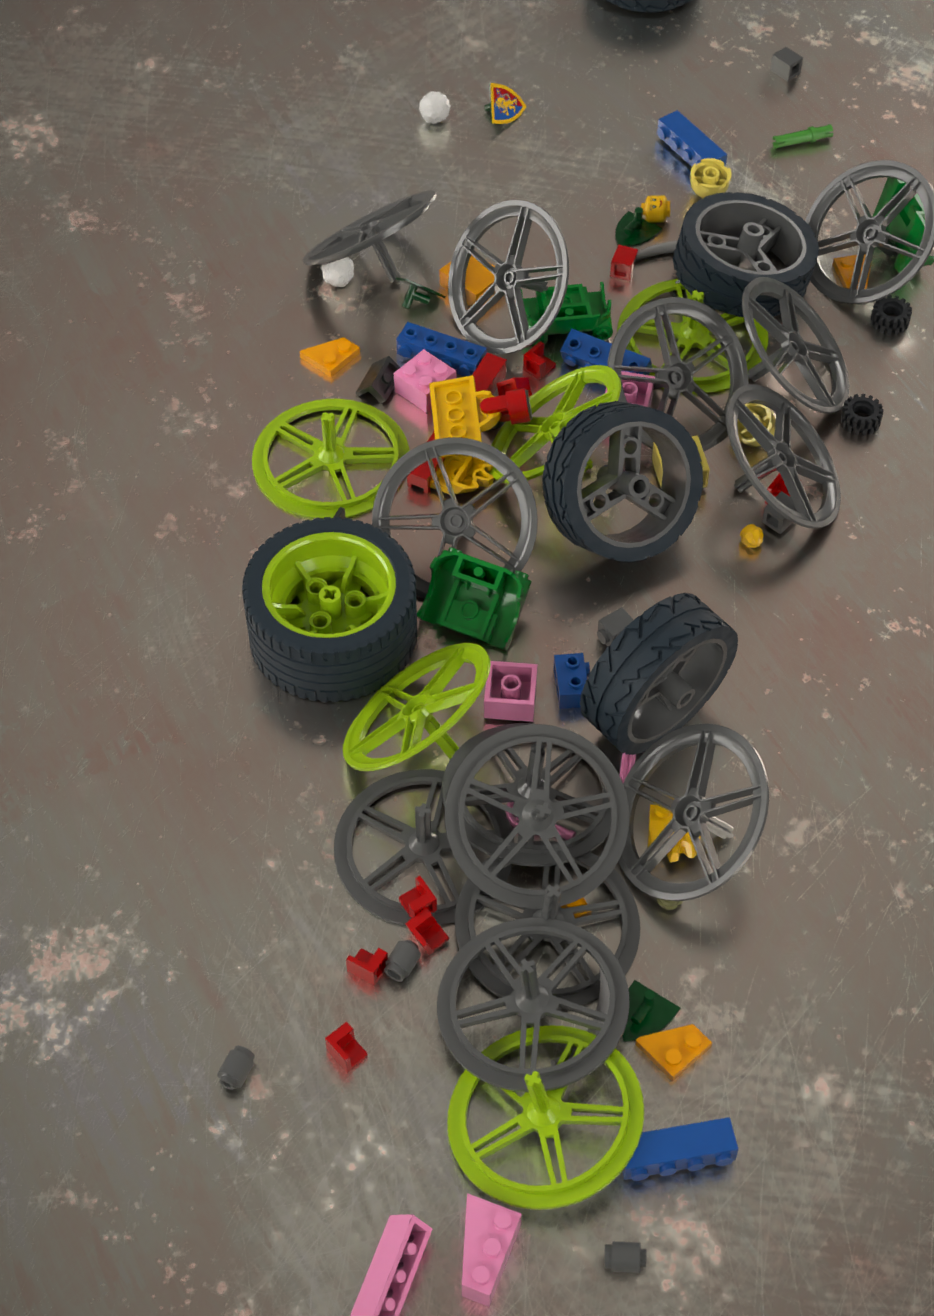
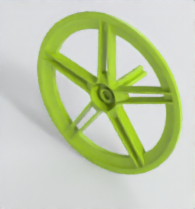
[617,279,768,395]
[489,365,621,483]
[252,399,410,519]
[343,643,491,771]
[447,1025,644,1210]

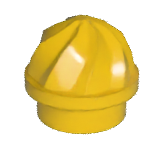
[740,524,763,548]

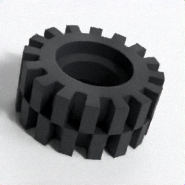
[871,295,912,335]
[841,394,884,436]

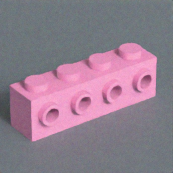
[350,1214,432,1316]

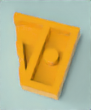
[832,255,872,289]
[300,337,360,377]
[635,1024,712,1081]

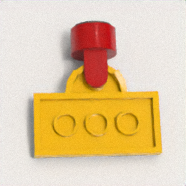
[429,375,533,457]

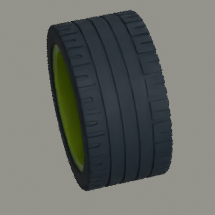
[242,517,417,702]

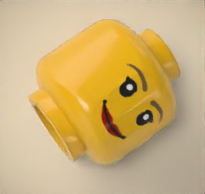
[641,195,671,223]

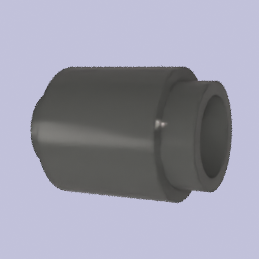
[384,940,421,982]
[217,1045,255,1090]
[604,1241,646,1273]

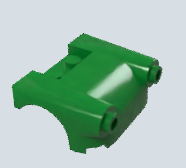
[872,178,934,273]
[521,282,613,347]
[417,547,532,651]

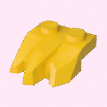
[430,455,494,495]
[648,804,701,863]

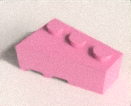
[462,1193,522,1307]

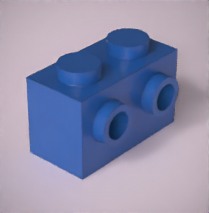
[553,653,590,709]

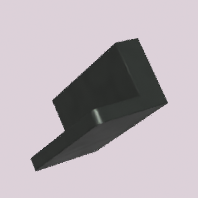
[356,356,400,403]

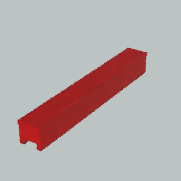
[407,352,507,494]

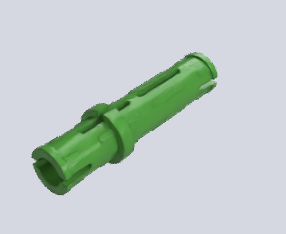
[772,124,833,149]

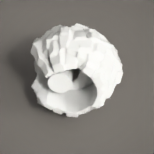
[419,91,450,124]
[321,257,354,287]

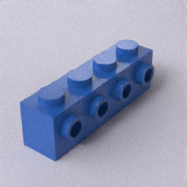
[657,110,727,167]
[396,322,487,377]
[560,328,653,375]
[622,1117,738,1181]

